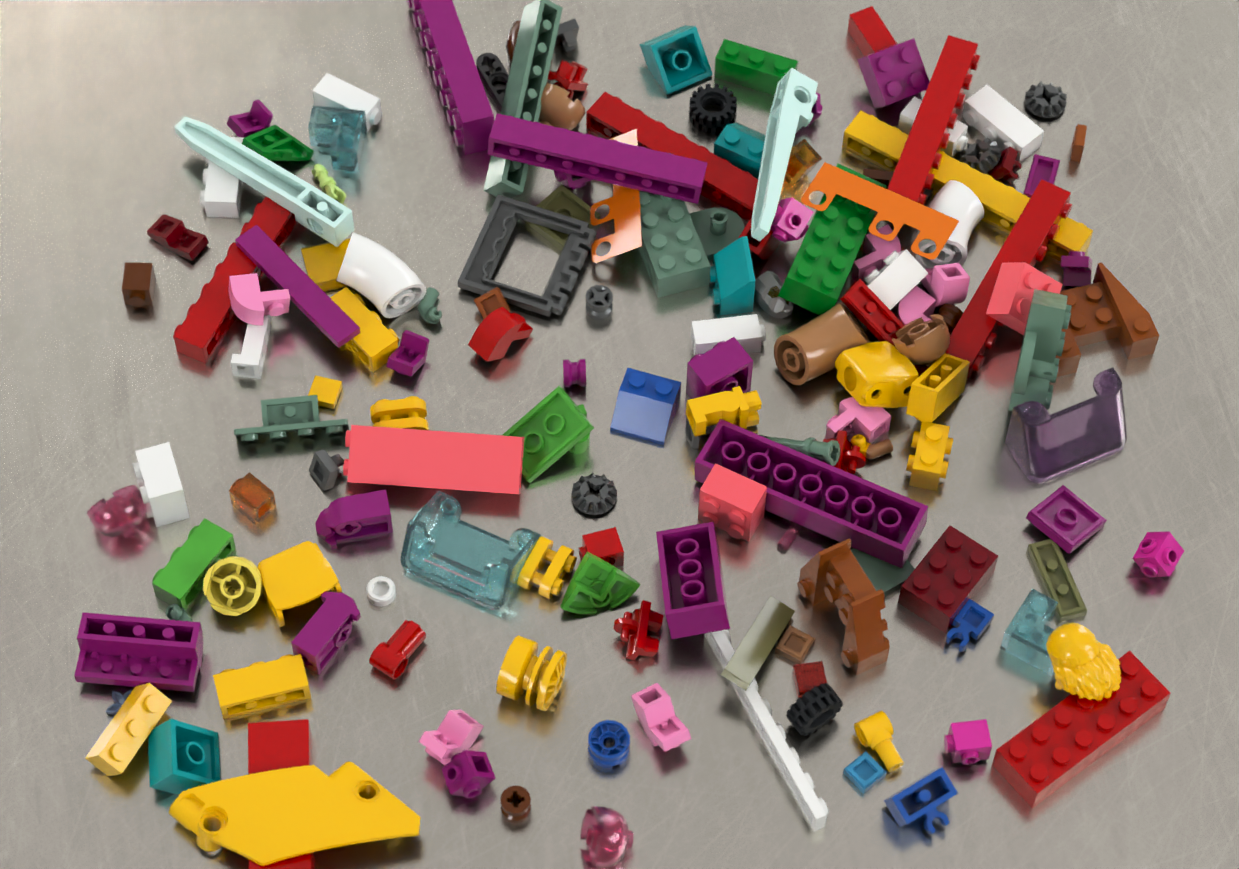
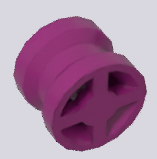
[563,359,586,387]

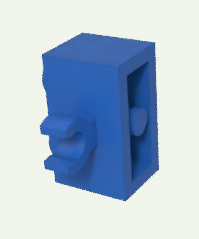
[884,767,958,834]

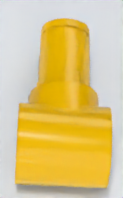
[854,711,904,772]

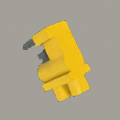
[685,386,762,449]

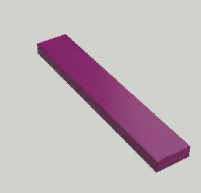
[235,225,360,348]

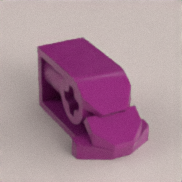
[315,489,393,550]
[291,591,361,675]

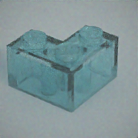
[308,106,367,172]
[1000,588,1058,677]

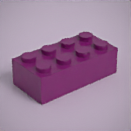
[656,522,730,639]

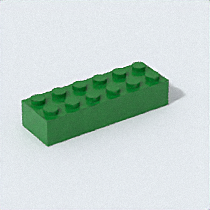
[778,163,886,315]

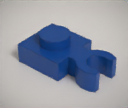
[946,599,994,652]

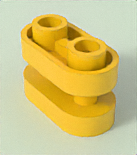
[370,396,429,430]
[517,536,577,599]

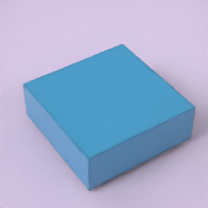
[843,751,887,794]

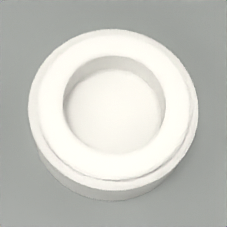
[366,576,396,607]

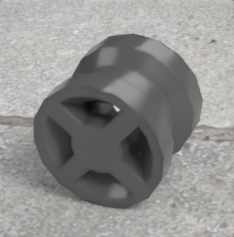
[586,285,613,320]

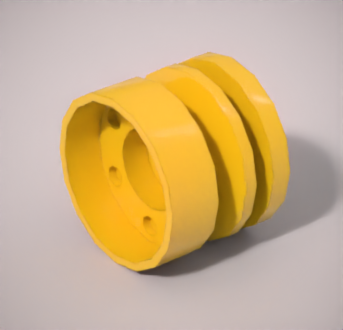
[496,635,567,711]

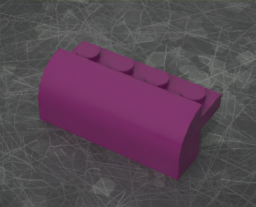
[74,612,203,692]

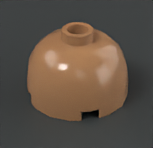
[538,83,586,131]
[892,314,950,367]

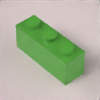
[152,518,236,610]

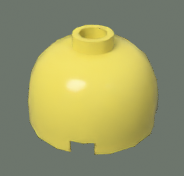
[203,556,263,616]

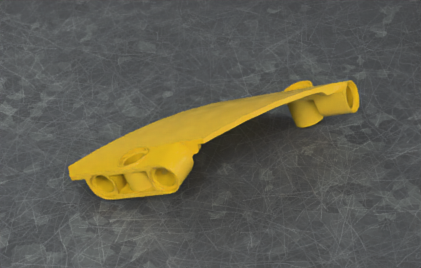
[169,761,420,866]

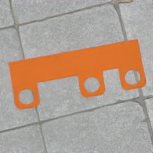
[590,129,642,263]
[801,162,959,260]

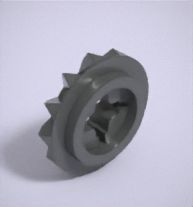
[1025,81,1067,118]
[959,137,1001,173]
[571,472,617,515]

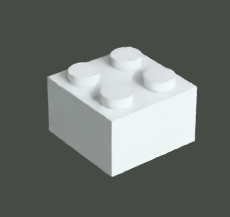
[132,442,190,527]

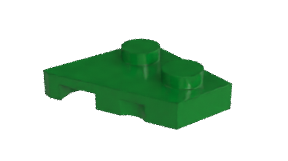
[242,125,314,161]

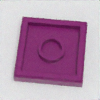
[1026,485,1107,554]

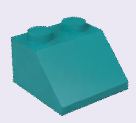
[639,25,713,94]
[713,123,766,179]
[710,236,756,315]
[148,718,221,794]

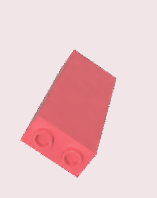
[343,425,525,494]

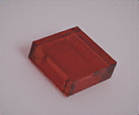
[793,661,827,696]

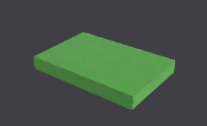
[503,385,594,483]

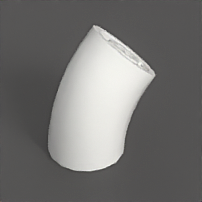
[915,180,985,269]
[336,232,426,318]

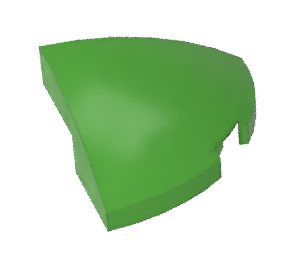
[561,551,640,614]

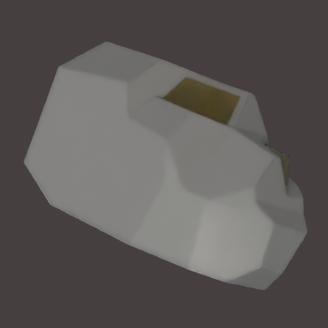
[754,271,794,318]

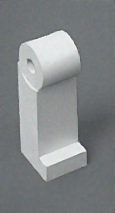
[231,315,272,379]

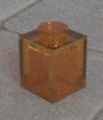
[784,139,822,187]
[229,472,276,525]

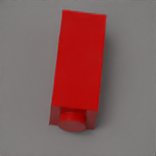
[848,6,897,56]

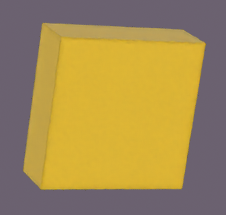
[308,375,343,409]

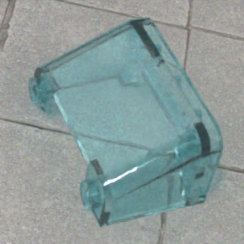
[401,490,541,610]

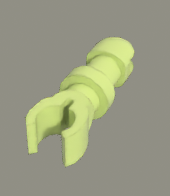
[311,164,346,204]

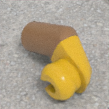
[851,434,893,459]

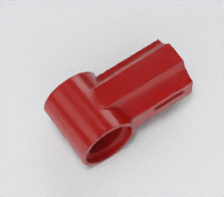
[369,620,426,680]

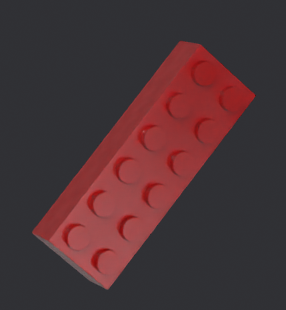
[992,651,1171,809]

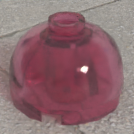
[87,485,147,539]
[580,806,634,868]

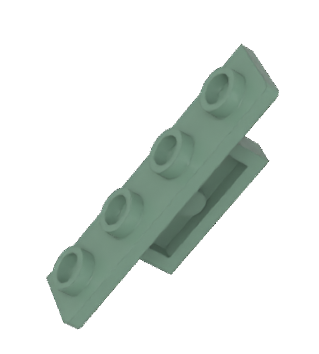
[234,395,349,441]

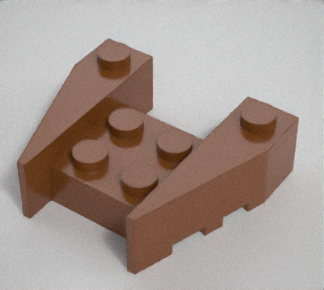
[1055,263,1159,377]
[797,538,890,676]

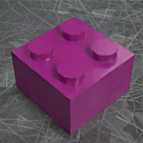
[857,38,930,108]
[686,337,753,399]

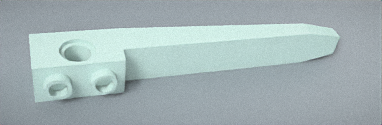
[751,68,818,241]
[174,116,355,247]

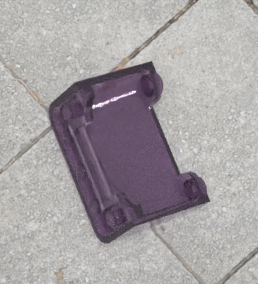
[1005,367,1127,483]

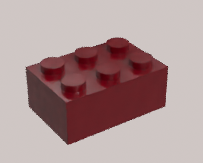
[898,525,998,634]

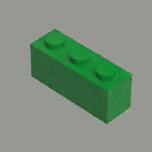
[714,39,798,95]

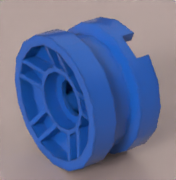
[588,720,630,768]

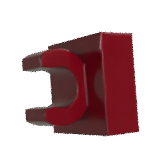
[988,146,1022,182]

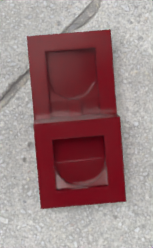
[146,214,209,261]

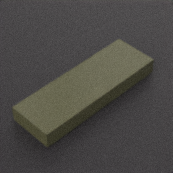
[1027,539,1087,623]

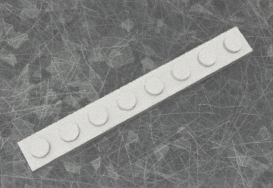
[704,629,829,832]

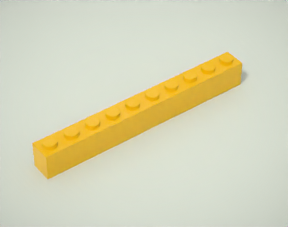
[842,110,1093,261]

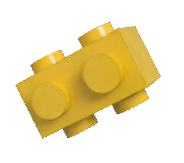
[906,422,953,491]

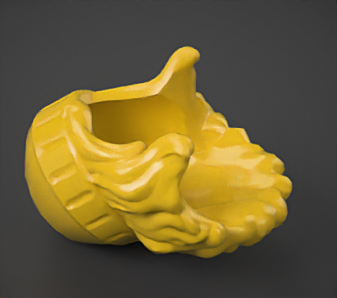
[1046,623,1121,701]

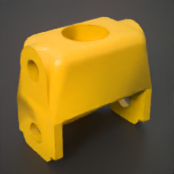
[835,341,918,408]
[257,541,342,627]

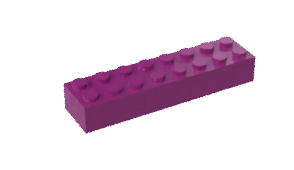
[406,0,494,155]
[695,419,928,568]

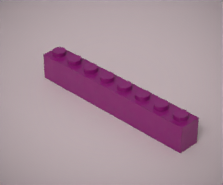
[487,113,707,204]

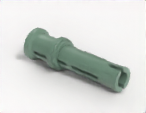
[760,435,840,466]

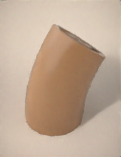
[774,302,871,385]

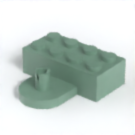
[638,190,745,298]
[1008,289,1072,417]

